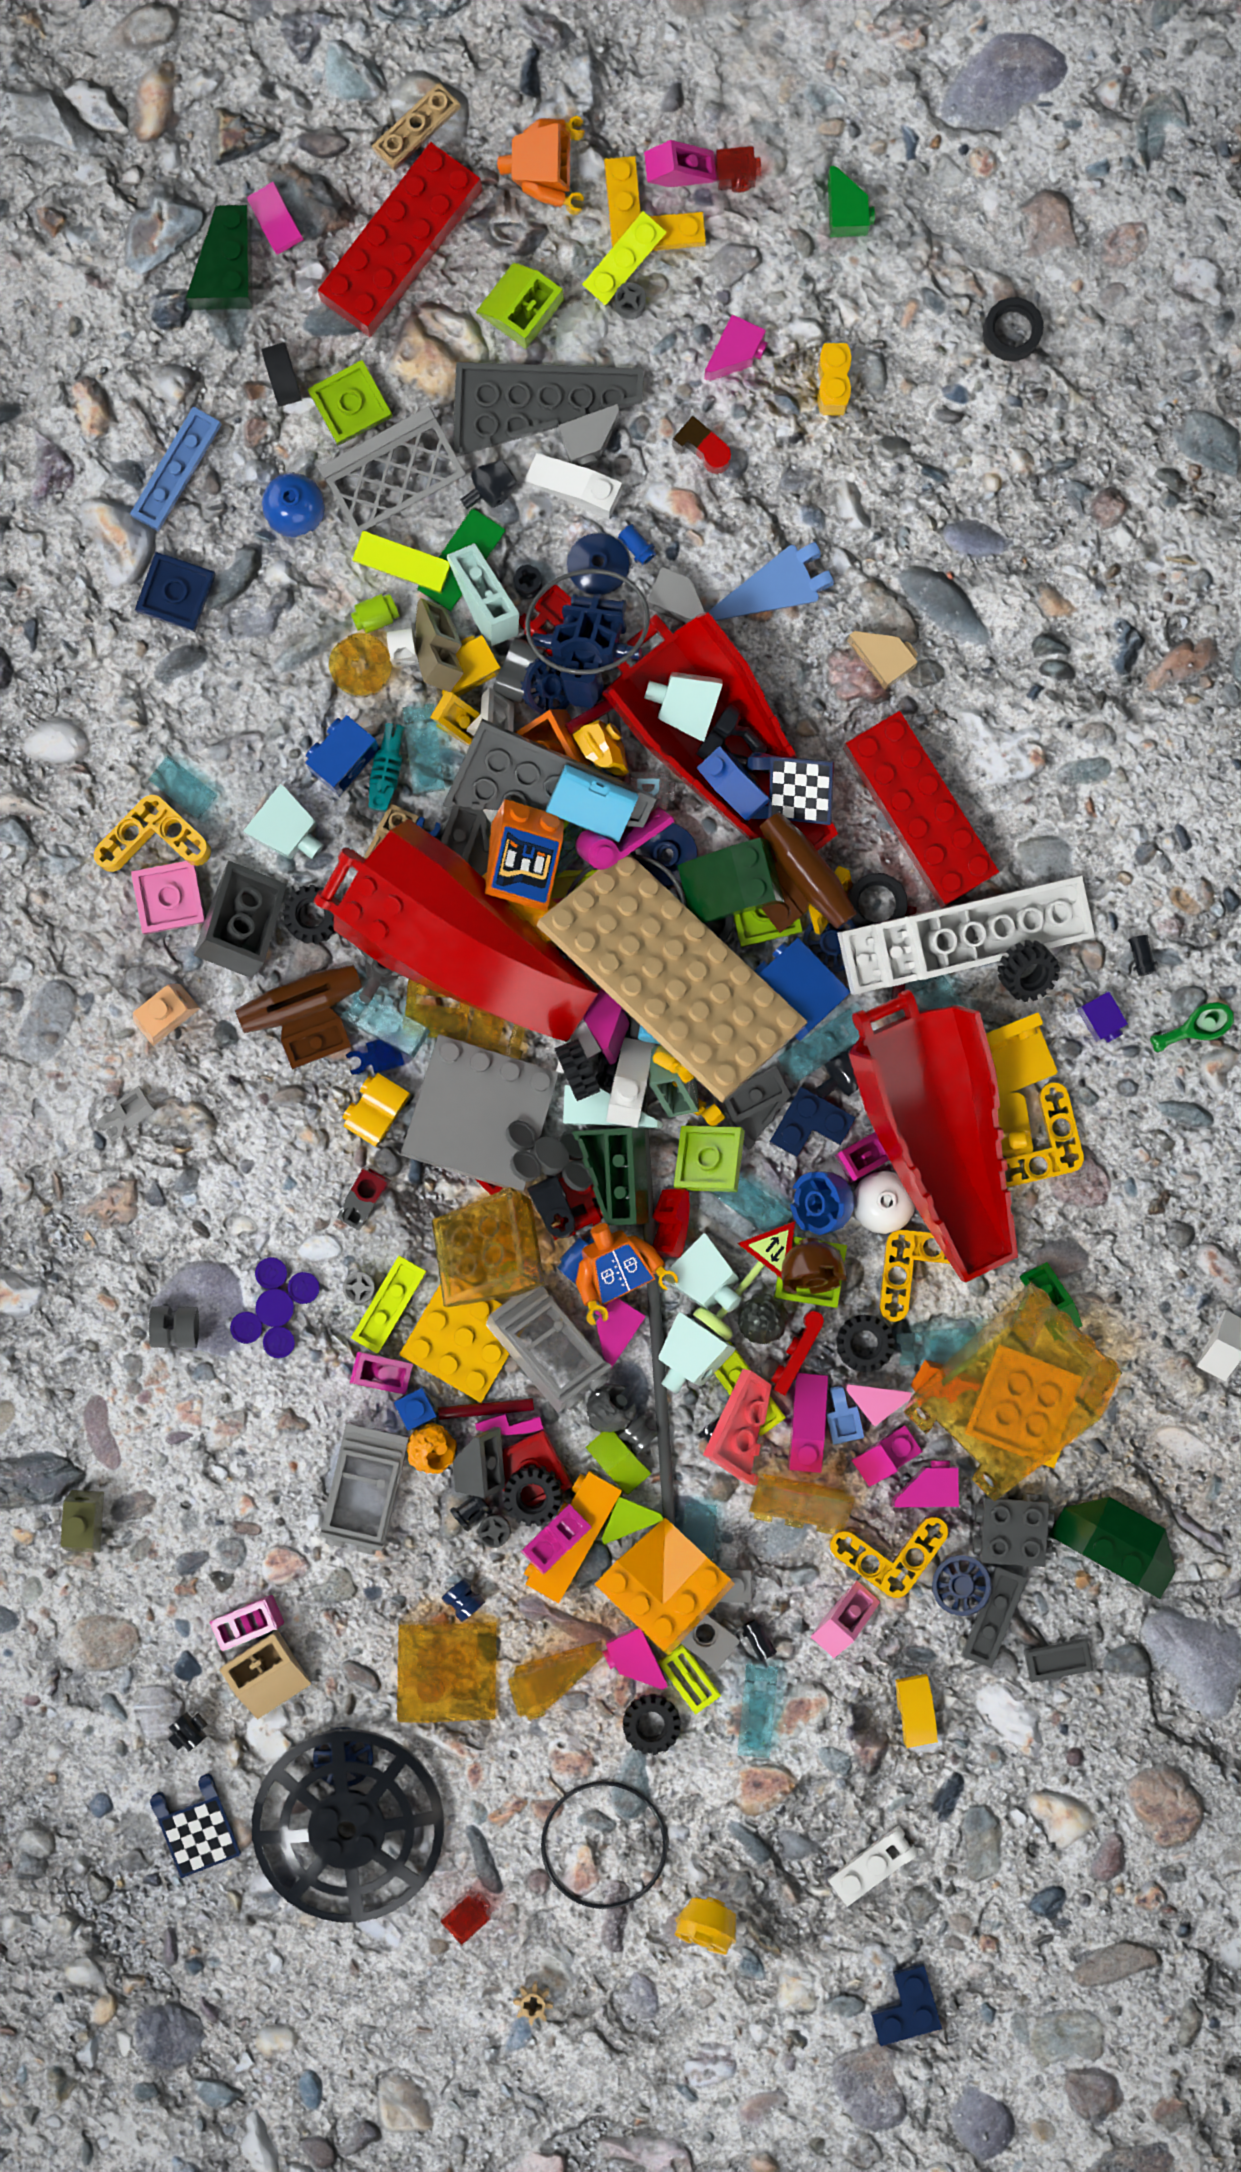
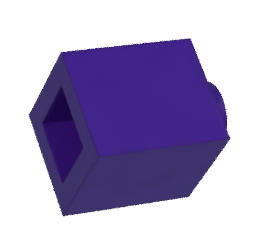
[1077,991,1128,1043]

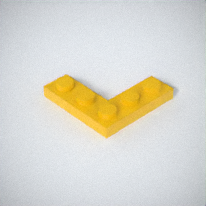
[604,156,706,251]

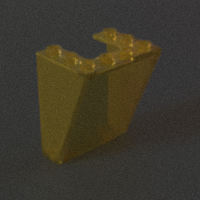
[903,1282,1122,1502]

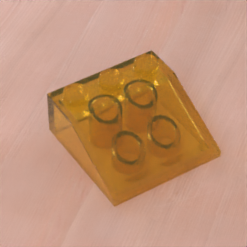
[431,1187,545,1308]
[747,1472,855,1535]
[397,1620,497,1723]
[507,1640,604,1720]

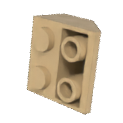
[219,1629,312,1720]

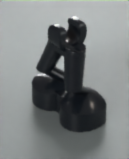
[695,703,770,773]

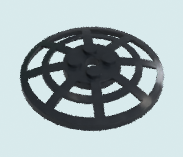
[251,1729,445,1923]

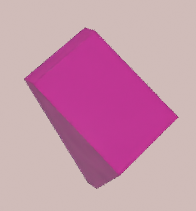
[835,1132,889,1183]

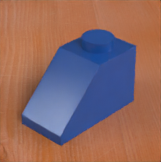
[697,746,771,822]

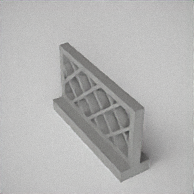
[318,406,466,535]

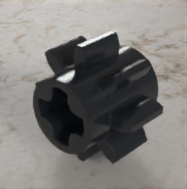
[168,1712,208,1752]

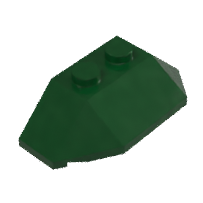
[1048,1496,1176,1599]

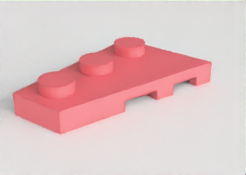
[703,1369,772,1485]

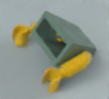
[649,1045,725,1126]

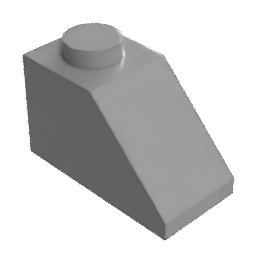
[558,404,619,468]
[647,566,705,624]

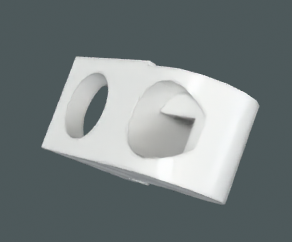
[387,628,419,668]

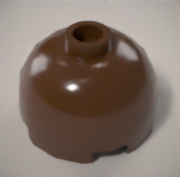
[782,1238,847,1294]

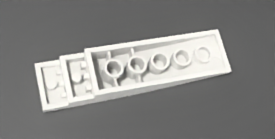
[837,876,1095,995]

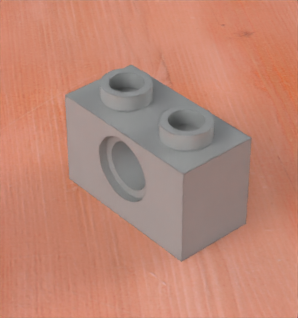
[681,1609,741,1671]

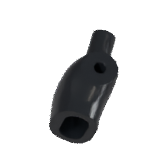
[460,458,519,509]
[815,1048,859,1099]

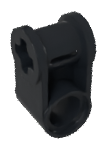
[527,1175,576,1238]

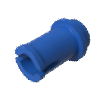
[618,524,657,565]

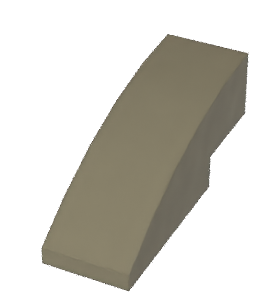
[415,598,463,692]

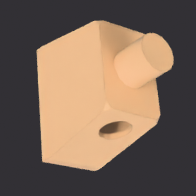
[133,984,201,1046]

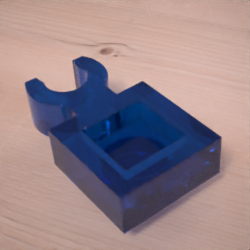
[346,1034,406,1075]

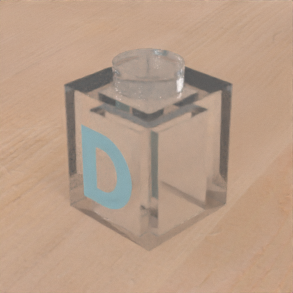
[631,772,675,809]

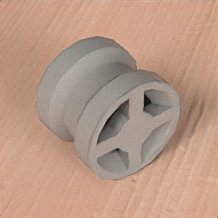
[343,1272,376,1304]

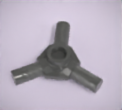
[357,947,402,1003]

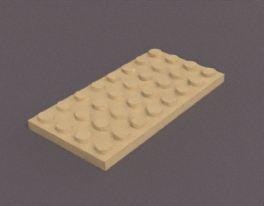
[536,854,807,1102]

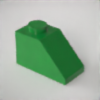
[827,166,875,238]
[1019,1262,1083,1340]

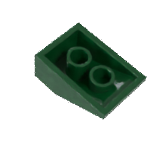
[677,838,784,924]

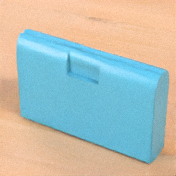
[546,764,639,842]

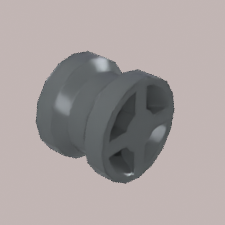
[615,282,646,320]
[618,1415,658,1455]
[478,1514,511,1548]

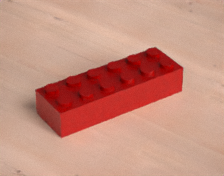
[317,142,482,338]
[843,711,999,908]

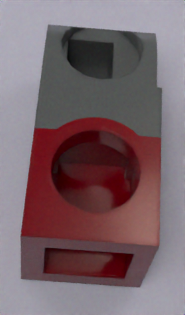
[337,1166,391,1231]

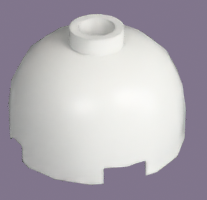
[853,1170,915,1234]

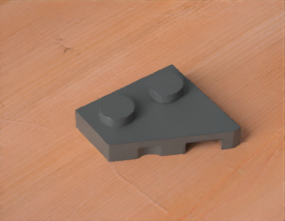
[441,806,489,876]
[723,1066,791,1150]

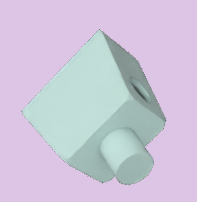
[644,672,723,741]
[243,784,324,860]
[663,1233,742,1312]
[659,1312,736,1394]

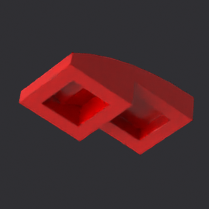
[652,1189,690,1257]

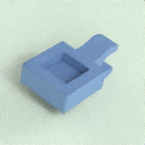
[826,1385,864,1445]

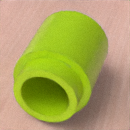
[350,593,400,634]

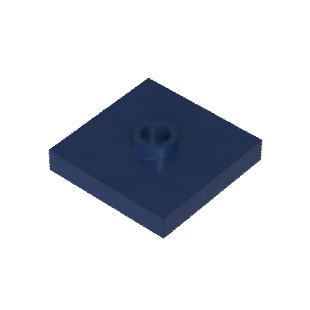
[134,551,216,632]

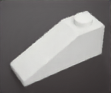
[524,453,622,520]
[606,1038,655,1128]

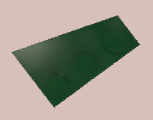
[185,205,253,310]
[572,1128,649,1226]

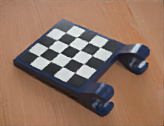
[748,752,834,825]
[150,1773,241,1878]

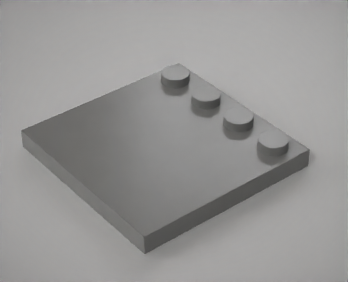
[400,1034,559,1194]

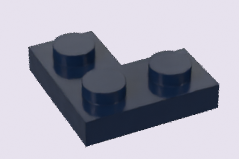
[769,1087,856,1158]
[871,1963,942,2047]

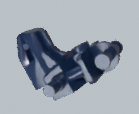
[532,594,642,711]

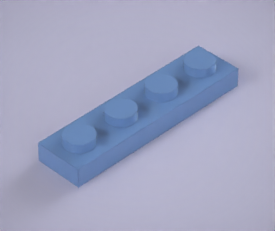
[130,406,222,532]

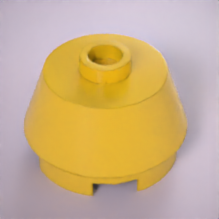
[675,1897,736,1955]

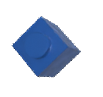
[393,1387,438,1431]

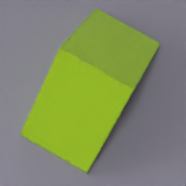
[585,1432,652,1495]
[602,1495,663,1545]

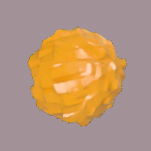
[407,1422,457,1474]

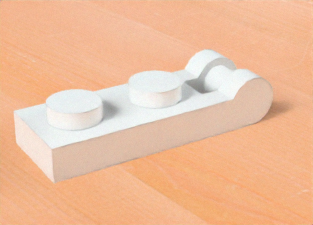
[827,1826,919,1907]

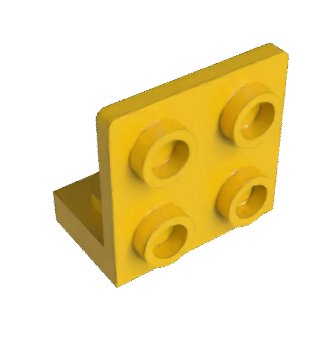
[986,1012,1058,1095]

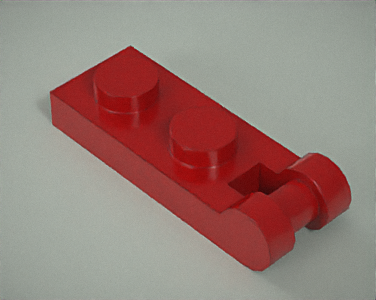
[770,1311,824,1396]

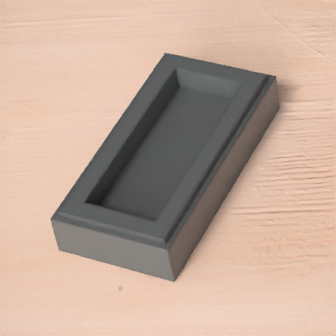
[1023,1638,1094,1683]

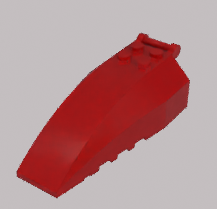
[602,612,838,861]
[314,819,600,1042]
[849,990,1018,1283]

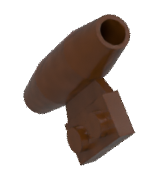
[760,811,857,933]
[235,965,363,1070]

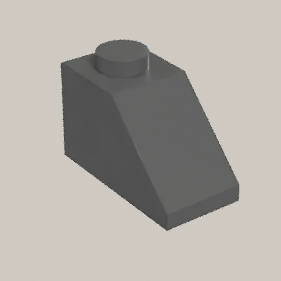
[453,1427,505,1498]

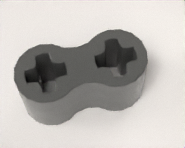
[493,637,545,704]

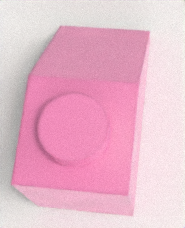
[811,1581,880,1658]

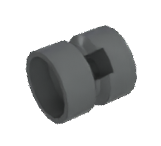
[149,1306,199,1348]

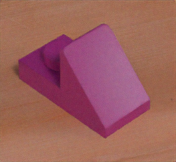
[350,1352,413,1395]
[851,1425,923,1487]

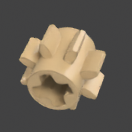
[513,1981,553,2025]

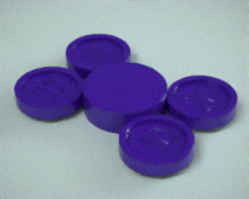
[230,1257,320,1358]

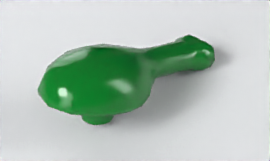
[1149,1002,1234,1053]

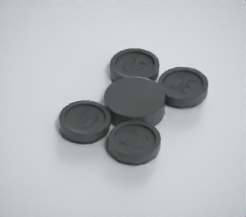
[506,1120,593,1191]

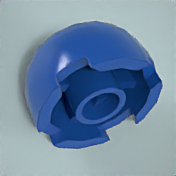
[261,472,325,538]
[790,1171,855,1235]

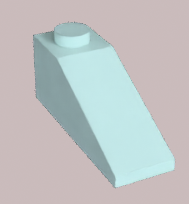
[447,544,520,647]
[563,1085,663,1129]

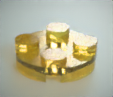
[329,633,392,698]

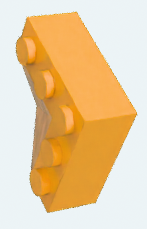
[594,1518,735,1655]

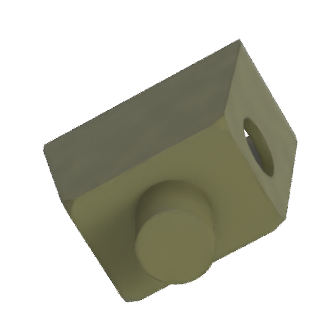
[60,1490,104,1553]

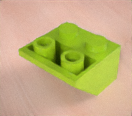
[476,262,563,349]

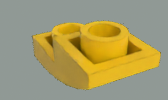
[895,1674,938,1748]

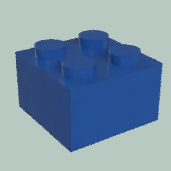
[305,715,380,797]

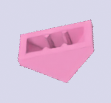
[845,1383,911,1427]

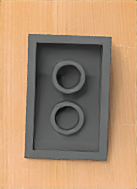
[193,861,287,979]

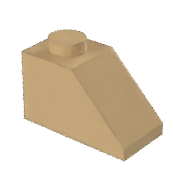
[847,631,918,690]

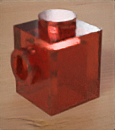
[715,146,762,193]

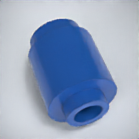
[557,1236,594,1284]

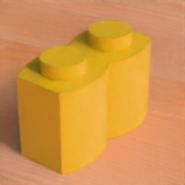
[817,343,851,416]
[342,1073,411,1148]

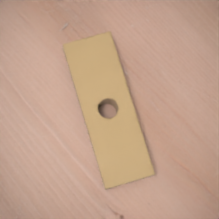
[372,82,461,171]

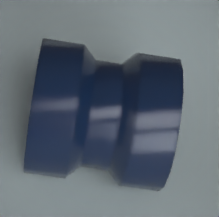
[441,1577,485,1623]

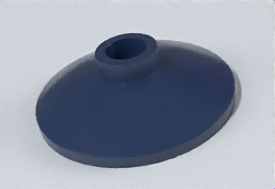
[567,533,629,595]
[635,823,698,886]

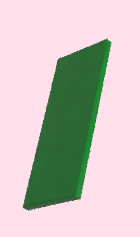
[417,508,506,612]

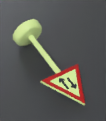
[693,1221,795,1342]

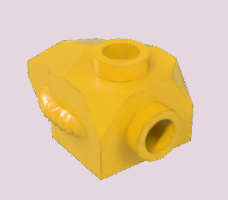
[572,720,629,776]

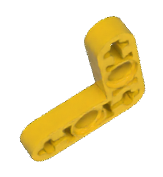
[94,795,211,872]
[1006,1082,1084,1187]
[879,1230,950,1322]
[829,1516,948,1598]

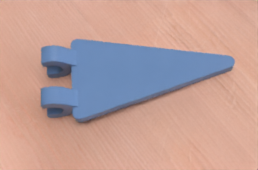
[708,542,834,621]

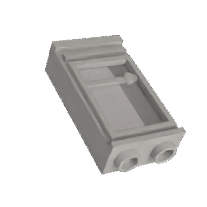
[486,1279,612,1413]
[319,1422,410,1555]

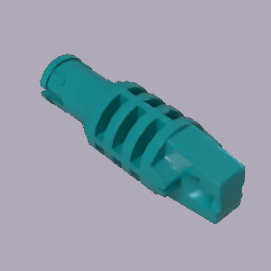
[368,723,405,812]

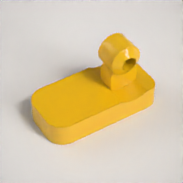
[997,1092,1033,1158]

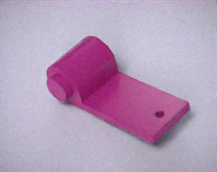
[575,807,675,870]

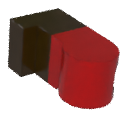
[672,415,731,474]

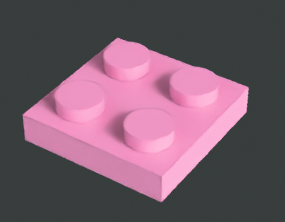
[131,861,205,935]

